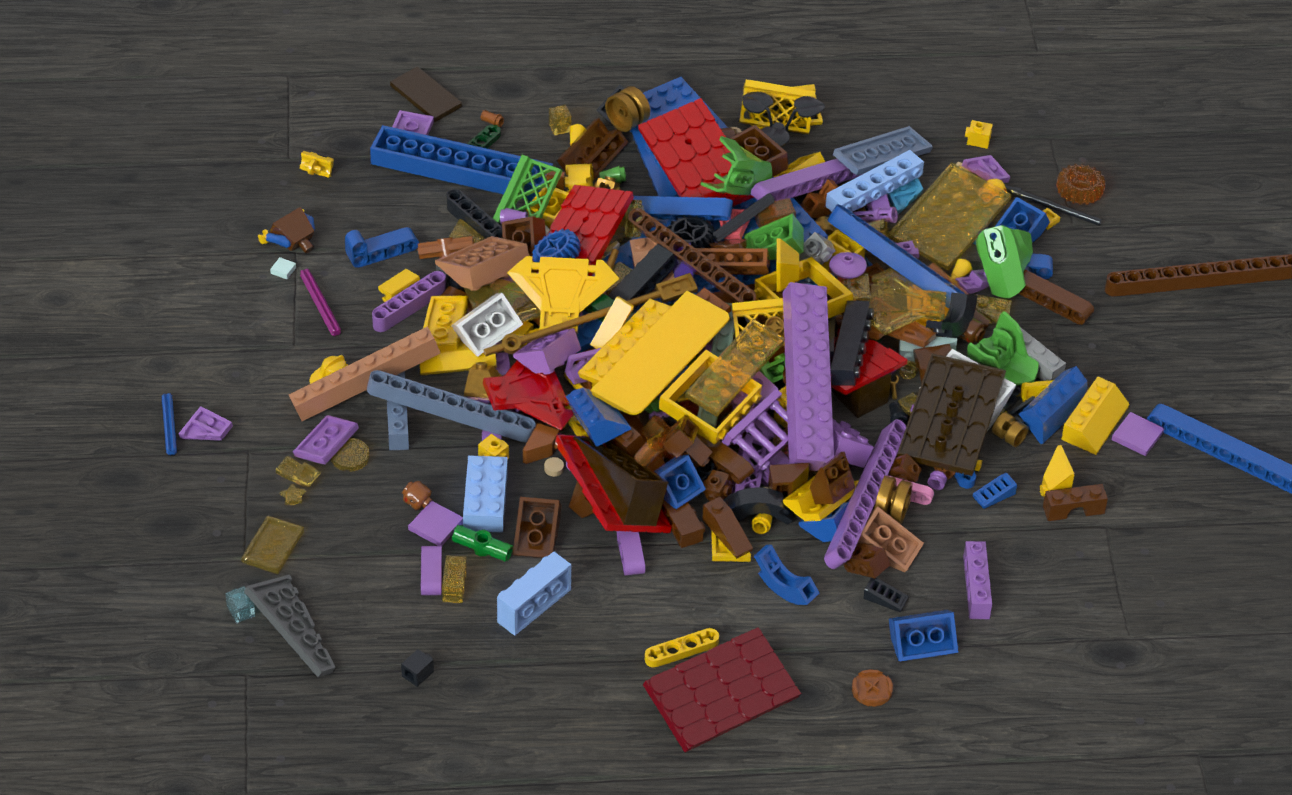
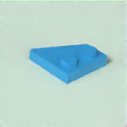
[887,178,923,214]

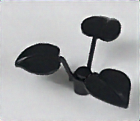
[742,92,825,147]

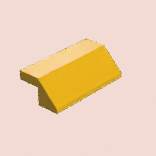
[420,340,497,375]
[783,475,859,521]

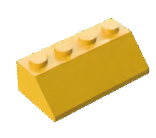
[1061,377,1130,455]

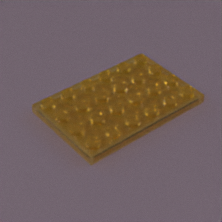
[888,162,1011,271]

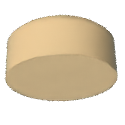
[544,457,564,477]

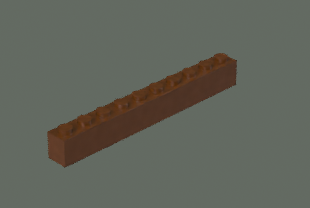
[619,410,705,548]

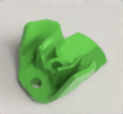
[700,136,772,195]
[976,225,1033,298]
[967,311,1039,386]

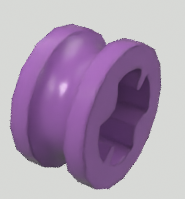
[927,471,947,490]

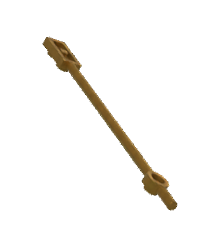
[483,273,698,356]

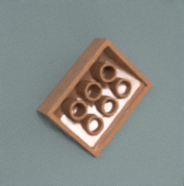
[435,236,529,291]

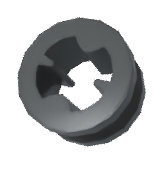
[804,239,823,257]

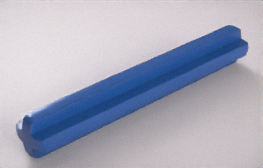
[162,393,177,455]

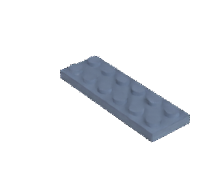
[833,126,933,175]

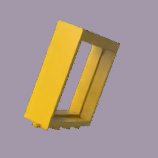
[754,257,853,320]
[659,350,762,445]

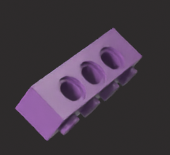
[963,541,992,619]

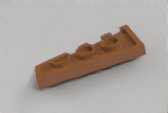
[870,299,936,348]

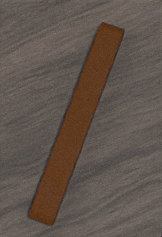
[629,208,760,303]

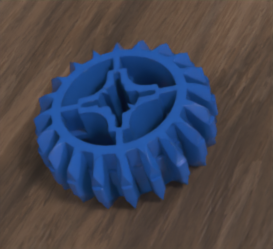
[532,229,581,262]

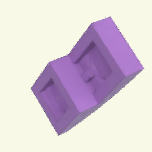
[956,269,989,294]

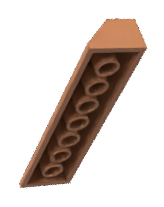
[289,326,440,421]

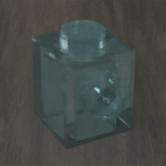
[225,586,255,623]

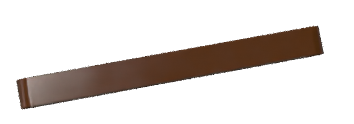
[1105,254,1292,296]

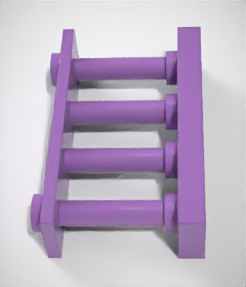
[722,388,789,474]

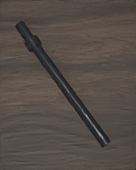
[1005,185,1102,226]

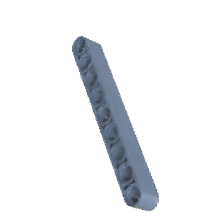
[367,370,536,442]

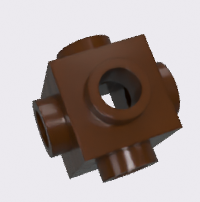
[888,454,921,483]
[703,469,734,501]

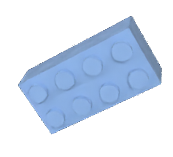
[463,456,508,532]
[497,552,571,636]

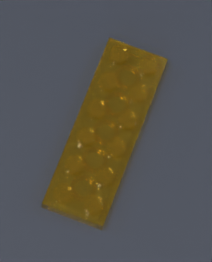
[685,319,785,417]

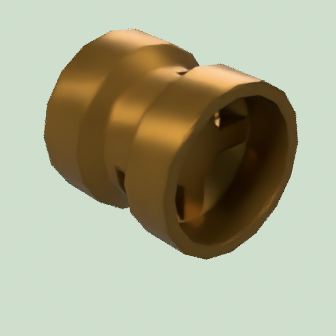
[765,316,784,340]

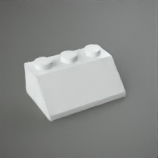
[451,293,523,357]

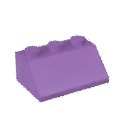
[513,328,581,375]

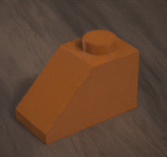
[523,423,559,464]

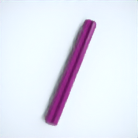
[300,268,341,336]

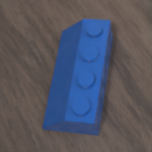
[1019,366,1087,444]
[566,387,631,447]

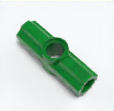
[452,525,513,562]

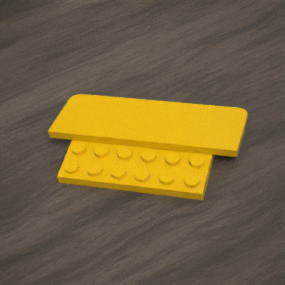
[578,291,730,415]

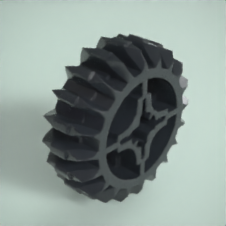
[667,215,715,248]

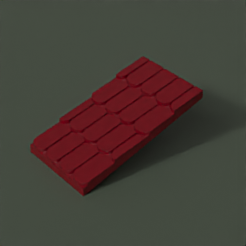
[643,627,801,752]

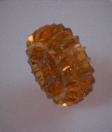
[1056,164,1106,205]

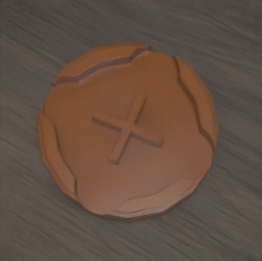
[852,669,893,707]

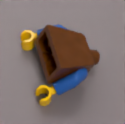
[258,207,315,253]

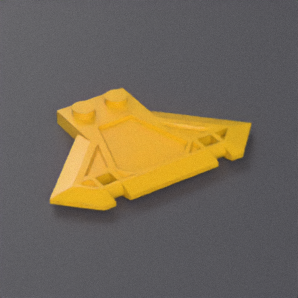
[507,256,620,333]

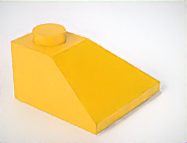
[776,238,803,292]
[1040,445,1074,497]

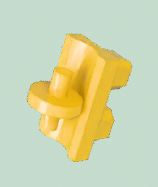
[300,151,334,178]

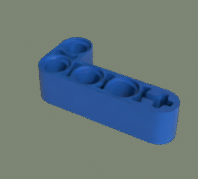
[345,227,419,268]

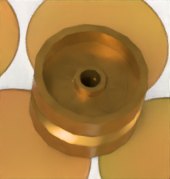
[605,86,650,132]
[874,475,913,524]

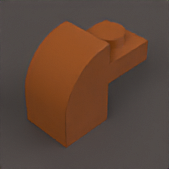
[800,179,839,218]

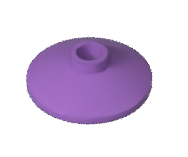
[829,252,867,279]

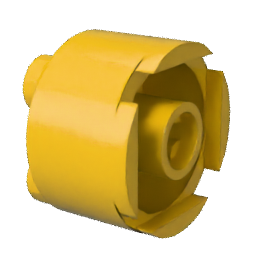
[565,164,594,193]

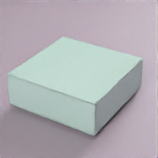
[270,257,296,279]

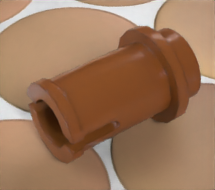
[480,110,504,127]

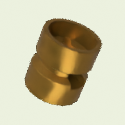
[992,412,1029,447]

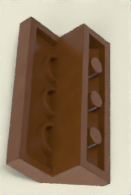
[557,118,628,179]

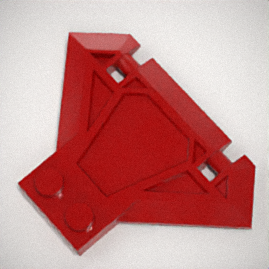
[482,360,574,431]

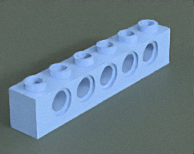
[826,150,924,212]

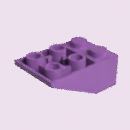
[832,418,874,468]

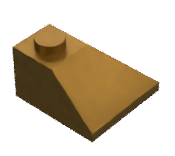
[464,362,502,398]

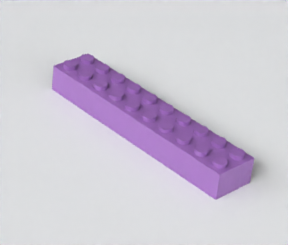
[783,282,834,471]

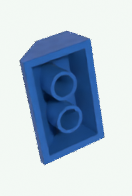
[889,610,958,661]

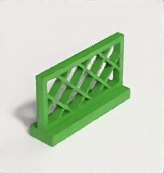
[493,155,563,226]

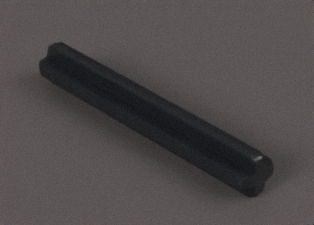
[712,193,775,242]

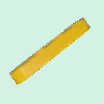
[644,628,719,667]

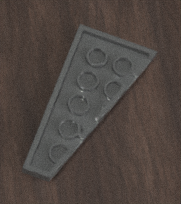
[244,574,336,677]

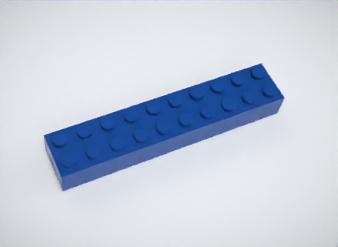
[370,125,553,201]

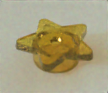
[280,484,306,505]

